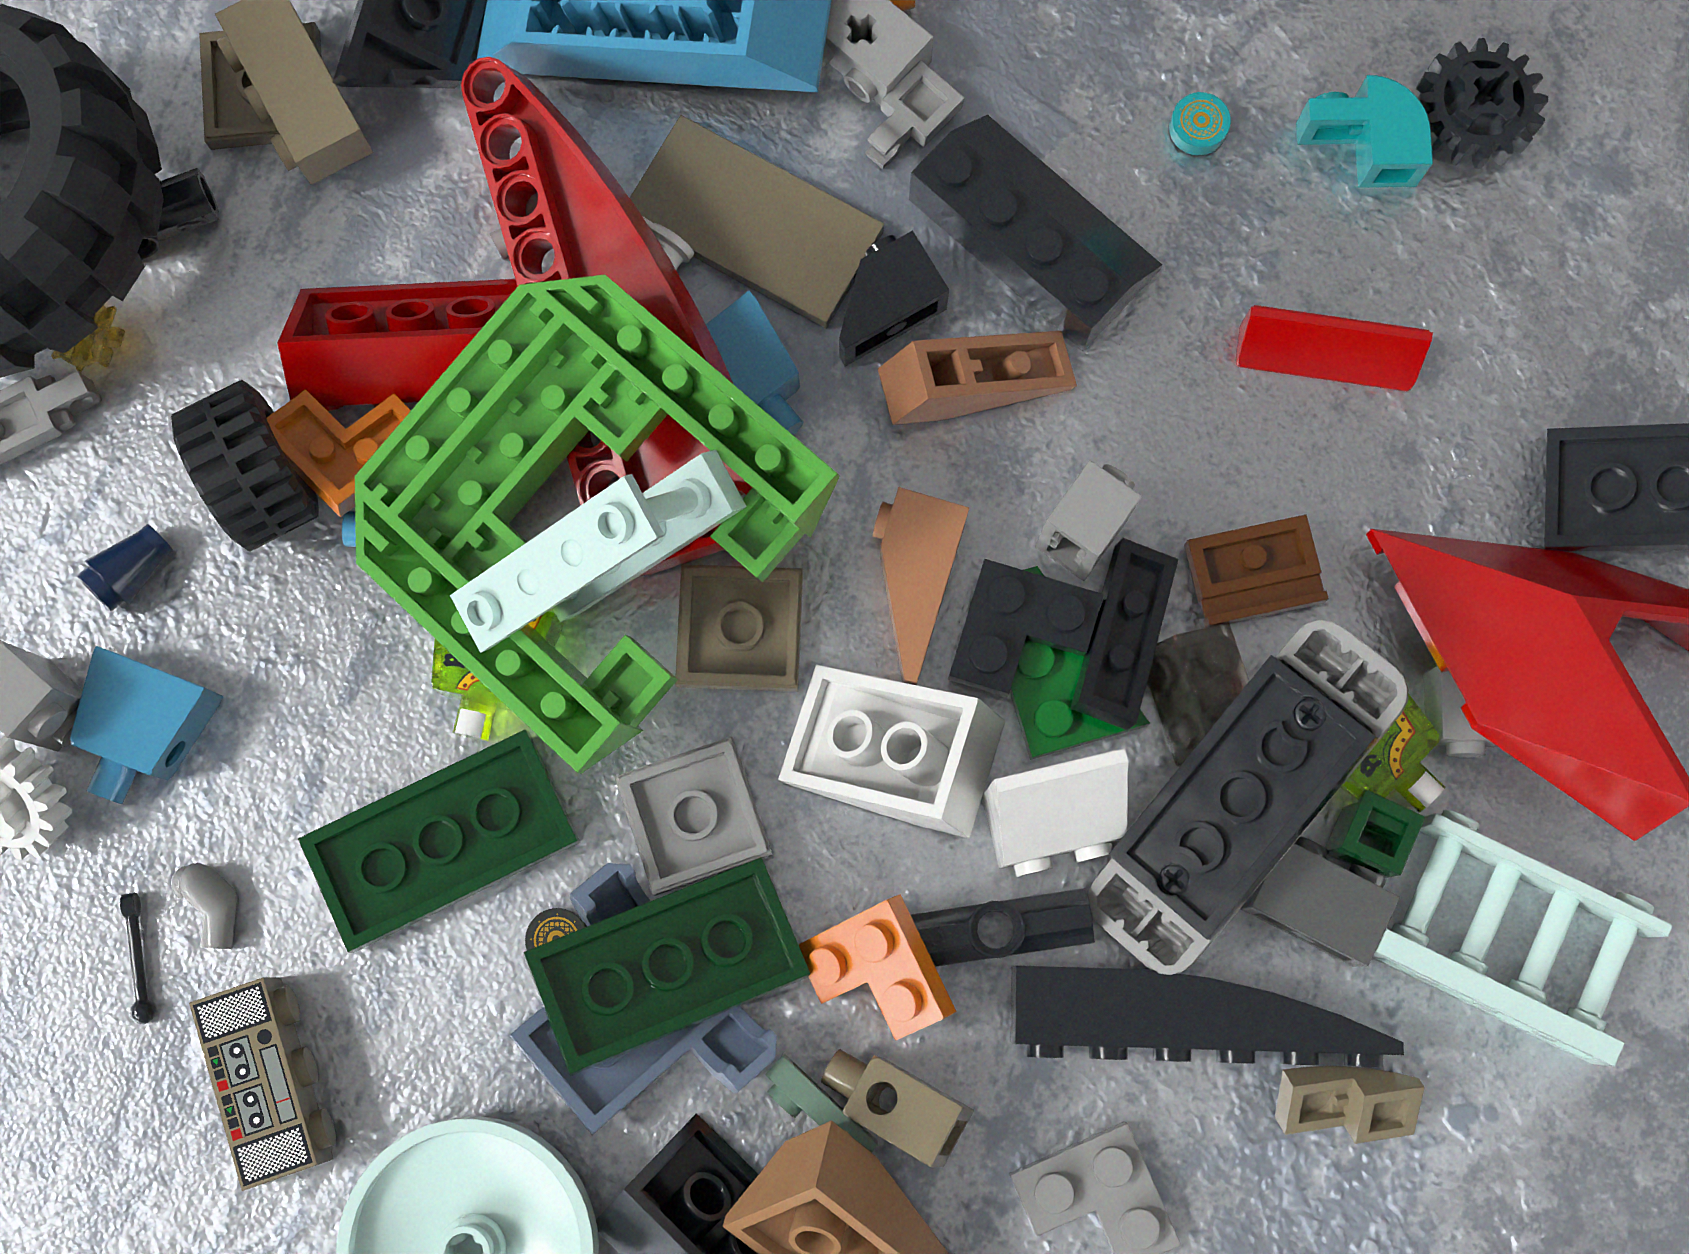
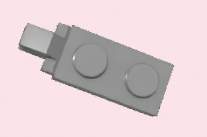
[0,371,102,465]

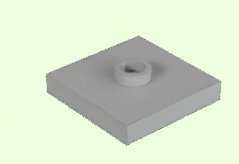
[614,736,773,896]

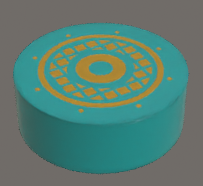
[1169,92,1231,156]

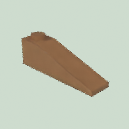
[723,1120,949,1254]

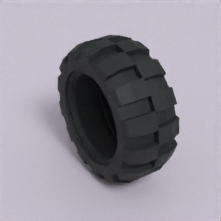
[0,4,164,378]

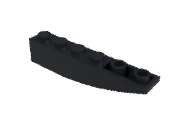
[1010,966,1404,1067]

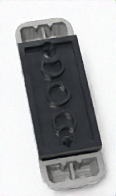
[1088,620,1409,975]

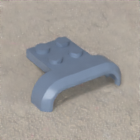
[510,863,777,1135]

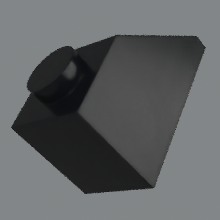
[839,230,949,367]

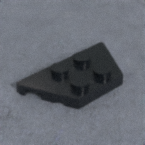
[332,0,487,89]

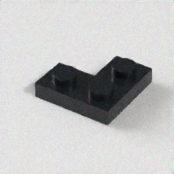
[948,558,1104,697]

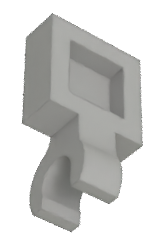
[865,61,965,169]

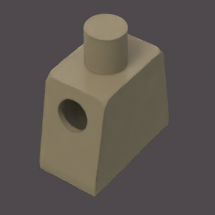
[821,1049,974,1167]

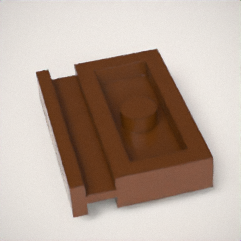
[1184,514,1329,629]

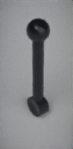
[120,892,156,1024]

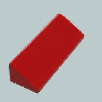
[1236,305,1433,391]

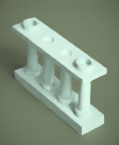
[450,449,747,653]
[1372,810,1673,1066]

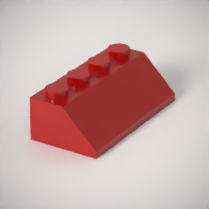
[277,279,518,411]

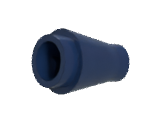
[76,524,173,612]

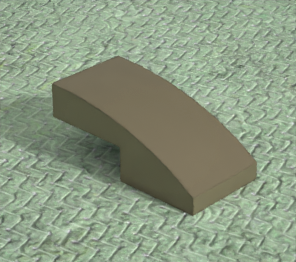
[1275,1066,1424,1144]

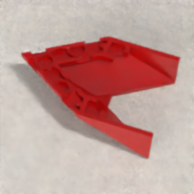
[1366,529,1689,841]

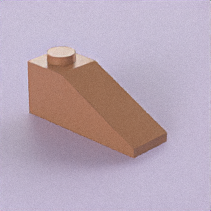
[878,331,1077,425]
[872,487,969,685]

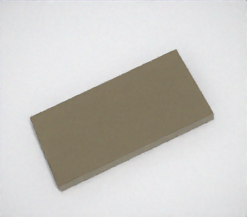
[630,115,884,329]

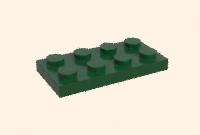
[297,729,581,953]
[523,857,810,1076]

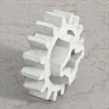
[0,736,72,860]

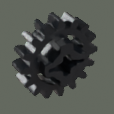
[1416,38,1548,169]

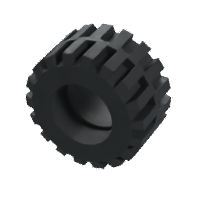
[171,380,319,552]

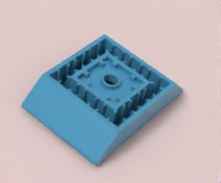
[476,0,832,92]

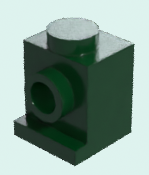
[1326,789,1426,878]

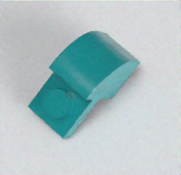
[1296,75,1433,188]

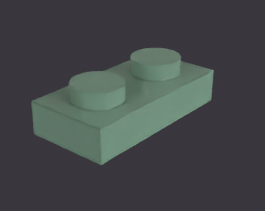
[765,1053,878,1153]

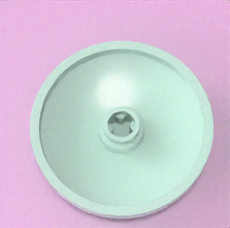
[336,1117,599,1254]

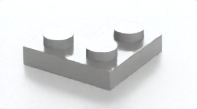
[1009,1122,1181,1254]

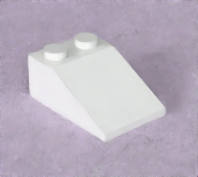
[778,665,1005,838]
[982,748,1128,877]

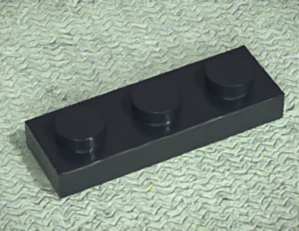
[1070,538,1179,730]

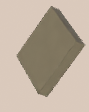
[199,22,322,150]
[675,564,803,692]

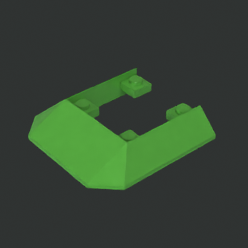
[355,275,840,774]

